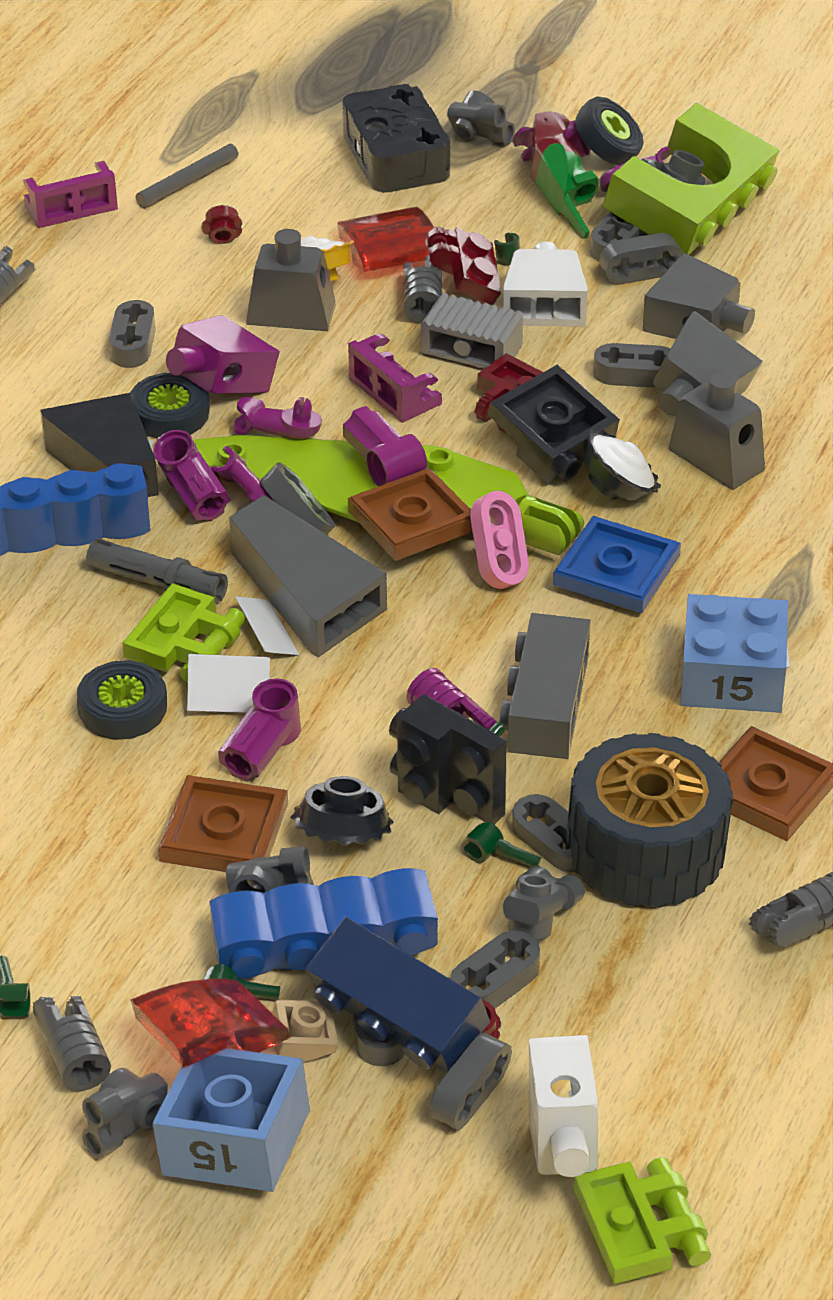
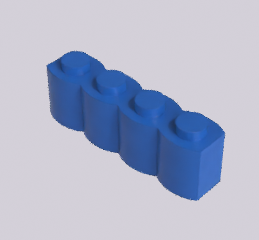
[0,463,151,556]
[209,868,438,978]

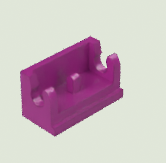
[23,161,118,228]
[348,334,442,423]

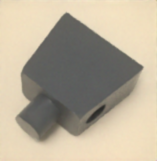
[246,229,336,332]
[643,253,755,339]
[653,311,763,416]
[669,371,765,491]

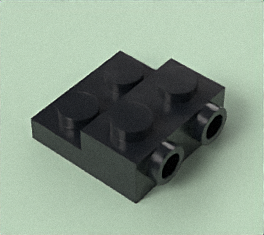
[488,364,620,484]
[389,694,507,824]

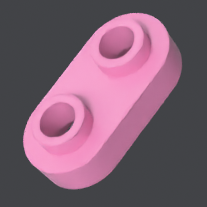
[470,491,529,589]

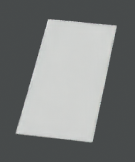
[235,596,299,655]

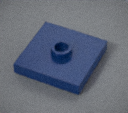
[553,516,681,613]

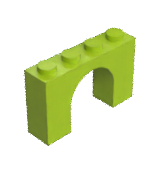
[602,102,779,255]

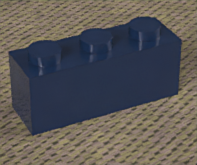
[305,916,490,1073]

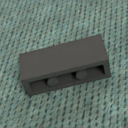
[500,613,591,759]

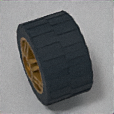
[566,733,733,907]

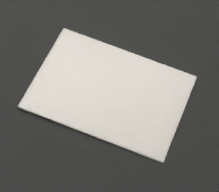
[187,654,270,713]

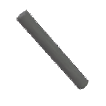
[135,143,239,208]

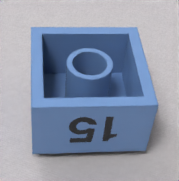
[680,594,788,713]
[152,1044,310,1192]

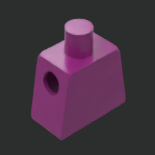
[166,315,280,394]

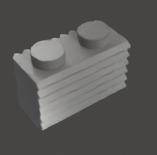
[421,292,523,369]

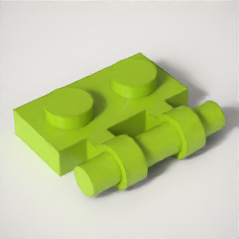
[122,583,246,683]
[574,1157,711,1284]

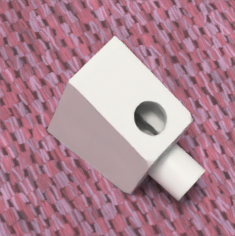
[503,241,587,327]
[529,1035,598,1177]

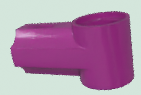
[343,406,427,486]
[153,430,231,521]
[218,678,301,782]

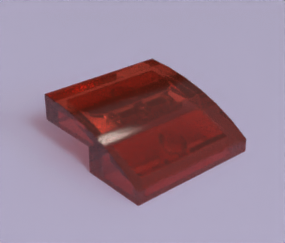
[337,206,434,272]
[131,979,290,1068]

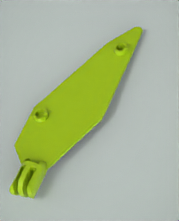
[193,435,585,556]

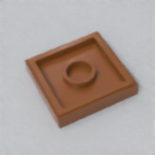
[348,468,473,561]
[719,726,833,842]
[158,775,288,872]

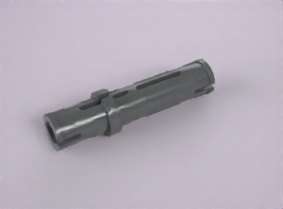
[86,538,228,604]

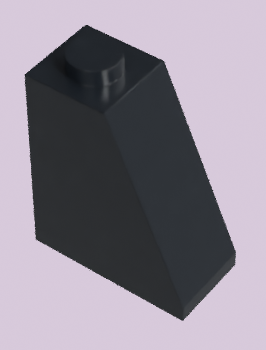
[40,393,159,497]

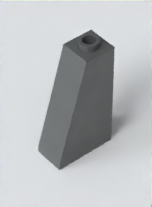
[229,495,387,657]

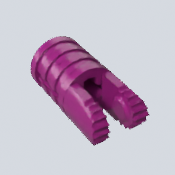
[406,668,497,730]

